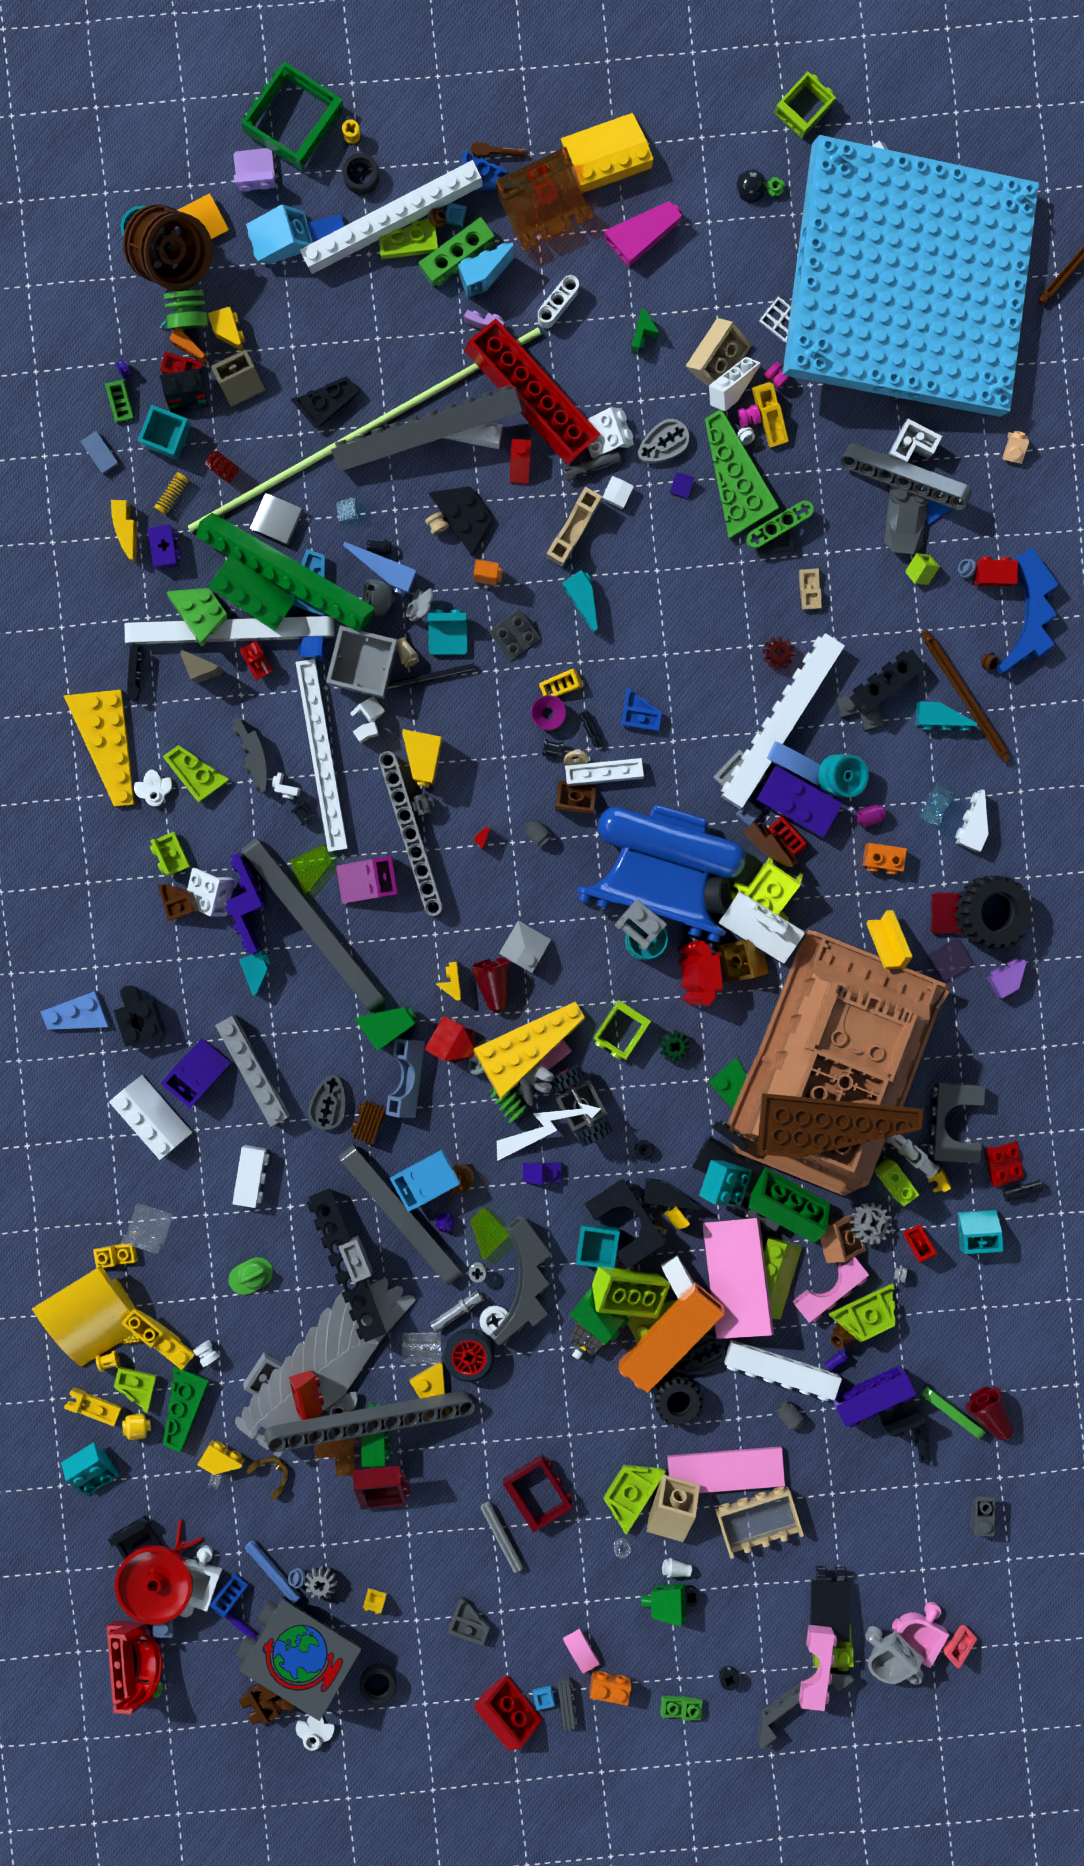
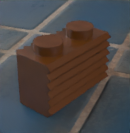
[350,1100,387,1145]

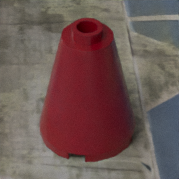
[472,958,510,1013]
[965,1386,1014,1441]

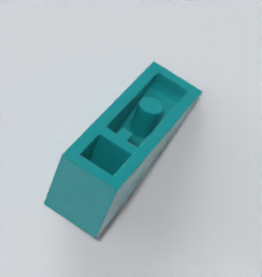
[562,570,598,633]

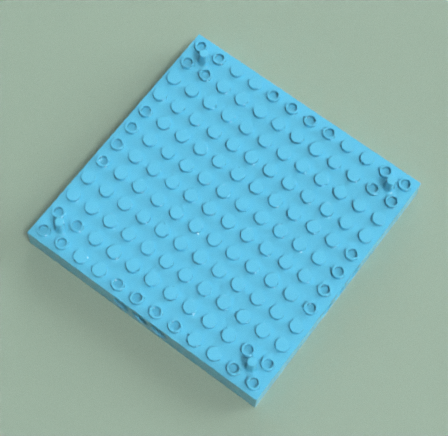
[782,135,1039,417]

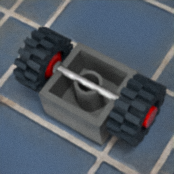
[549,1064,614,1147]

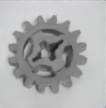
[850,1202,892,1245]

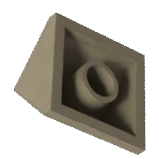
[180,650,224,684]

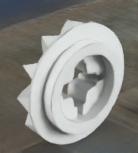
[480,1305,508,1335]

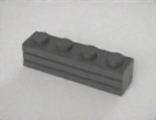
[558,1677,577,1730]

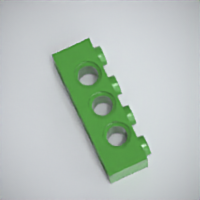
[419,217,495,287]

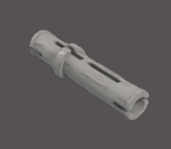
[430,1290,484,1333]

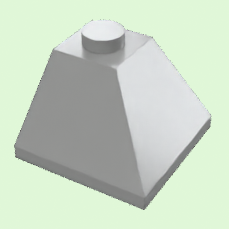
[499,921,551,973]

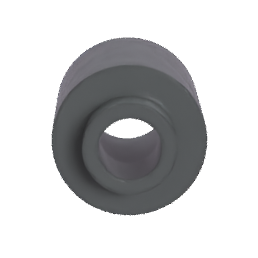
[524,819,551,847]
[775,1400,803,1430]

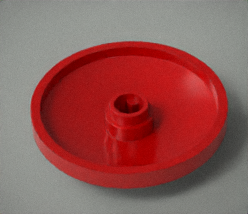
[114,1545,193,1625]

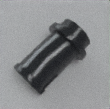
[367,539,391,555]

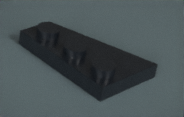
[291,376,360,430]

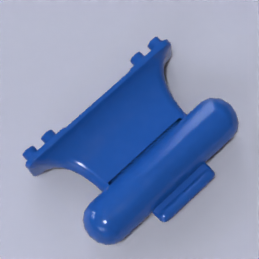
[576,804,746,943]

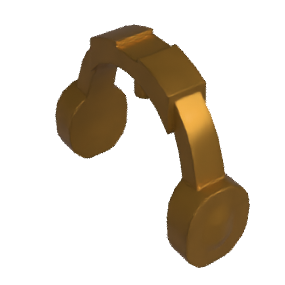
[246,1456,288,1500]

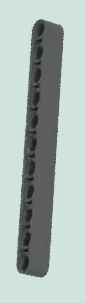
[241,837,387,1013]
[264,1391,475,1452]

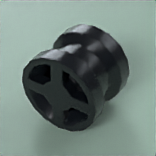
[719,1666,739,1691]

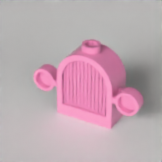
[892,1602,949,1668]

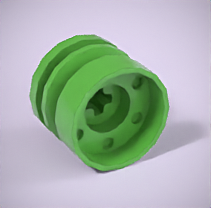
[163,289,209,330]

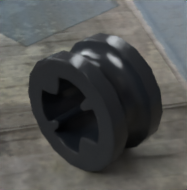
[686,1586,700,1606]

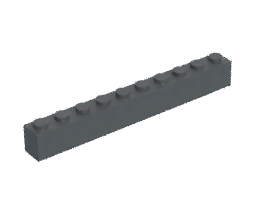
[331,385,523,472]

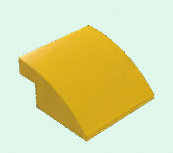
[32,1265,135,1367]

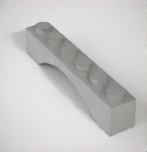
[215,1015,290,1127]

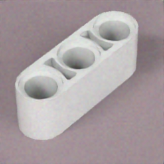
[538,275,579,329]

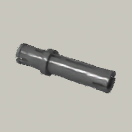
[563,450,621,481]

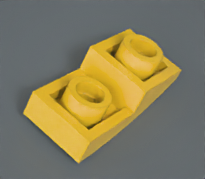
[93,1242,138,1268]

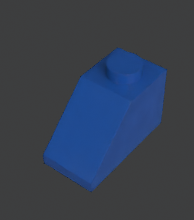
[298,636,327,661]

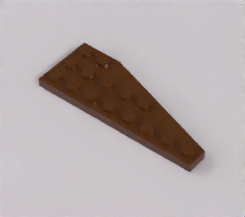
[757,1093,923,1158]

